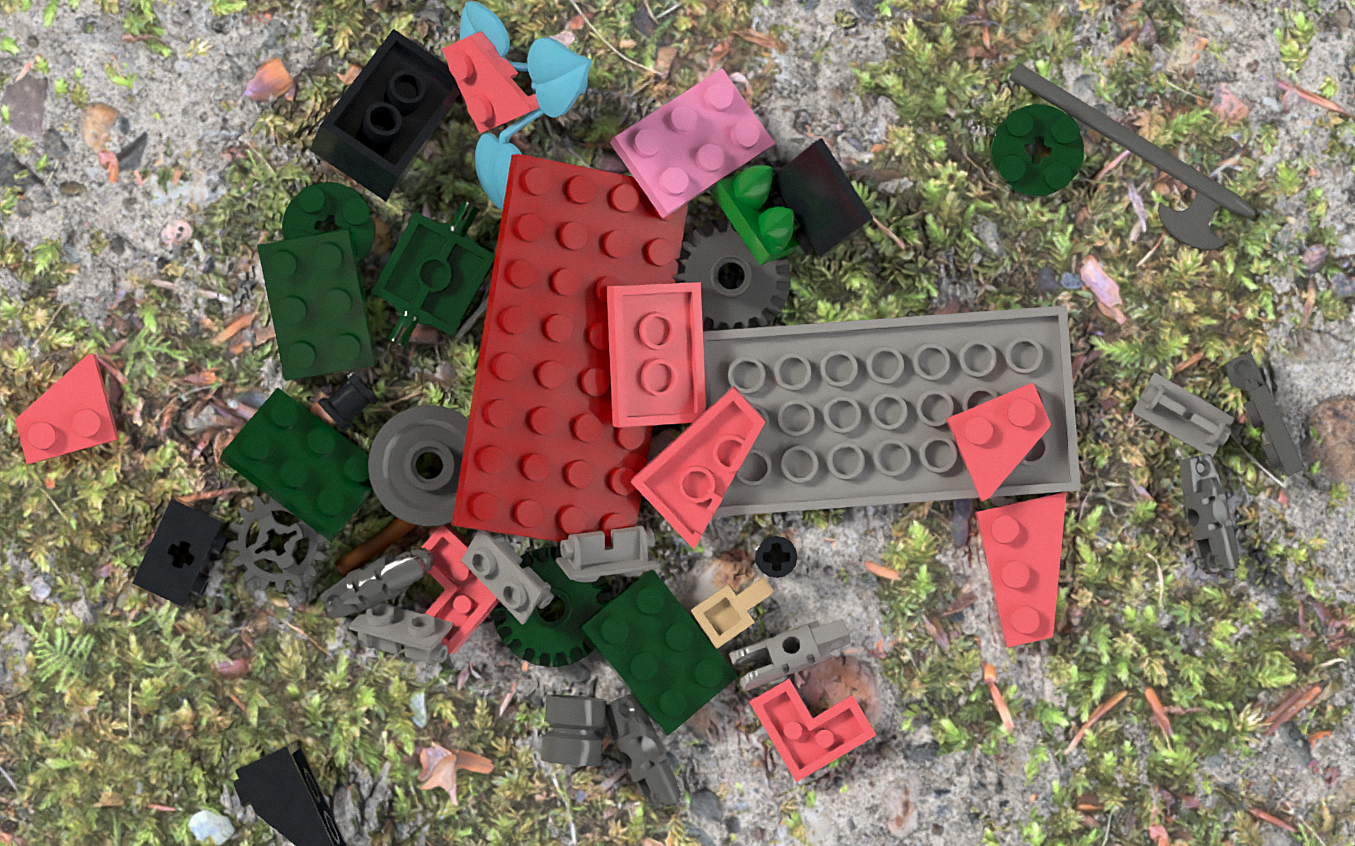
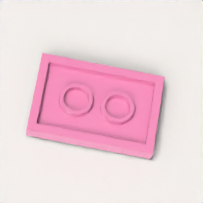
[610,68,775,218]

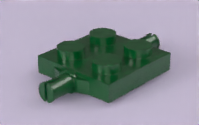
[371,201,495,348]

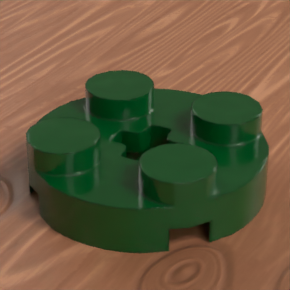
[990,104,1084,198]
[282,182,376,265]

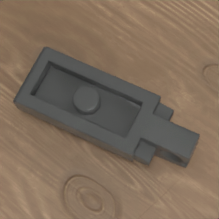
[1224,352,1304,476]

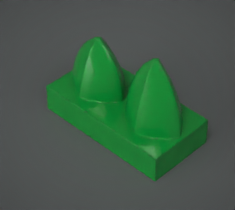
[710,165,800,266]

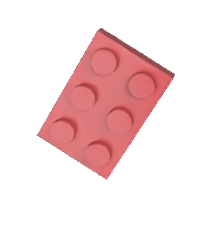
[607,282,706,427]

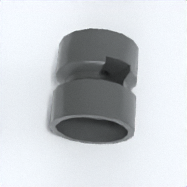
[541,694,607,766]

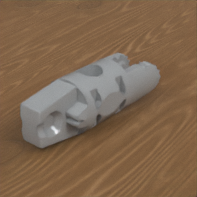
[729,619,851,691]

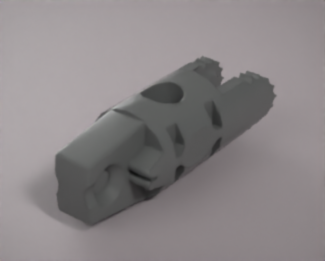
[1179,454,1240,575]
[320,547,435,619]
[606,694,682,811]

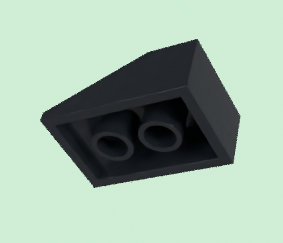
[310,29,462,202]
[768,138,873,260]
[233,739,347,846]

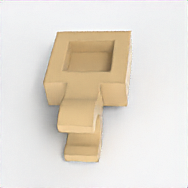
[690,576,774,649]

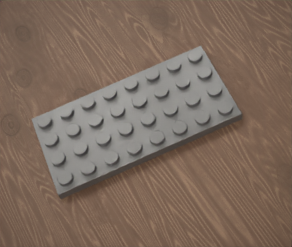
[703,305,1081,517]

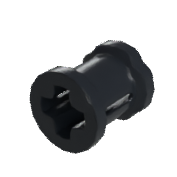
[318,370,380,431]
[754,536,798,578]

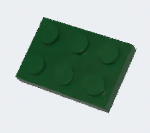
[257,227,378,381]
[220,387,374,543]
[578,569,739,736]

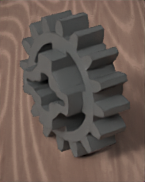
[227,496,329,593]

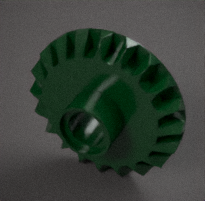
[492,547,612,668]

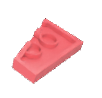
[631,386,766,549]
[975,491,1067,648]

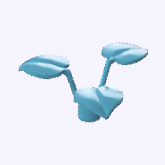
[460,1,592,211]

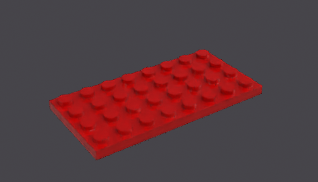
[452,154,688,547]

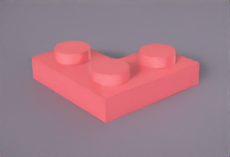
[421,523,500,655]
[749,678,876,782]

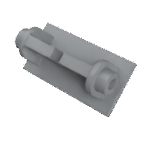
[1131,372,1235,458]
[556,526,659,582]
[461,530,554,625]
[349,603,453,665]

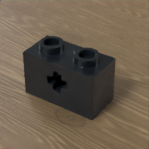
[132,498,230,607]

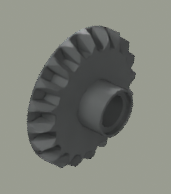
[672,218,791,332]
[368,405,469,526]

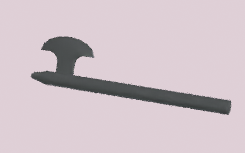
[1009,62,1255,250]

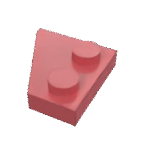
[442,31,540,133]
[15,354,119,464]
[946,383,1051,501]

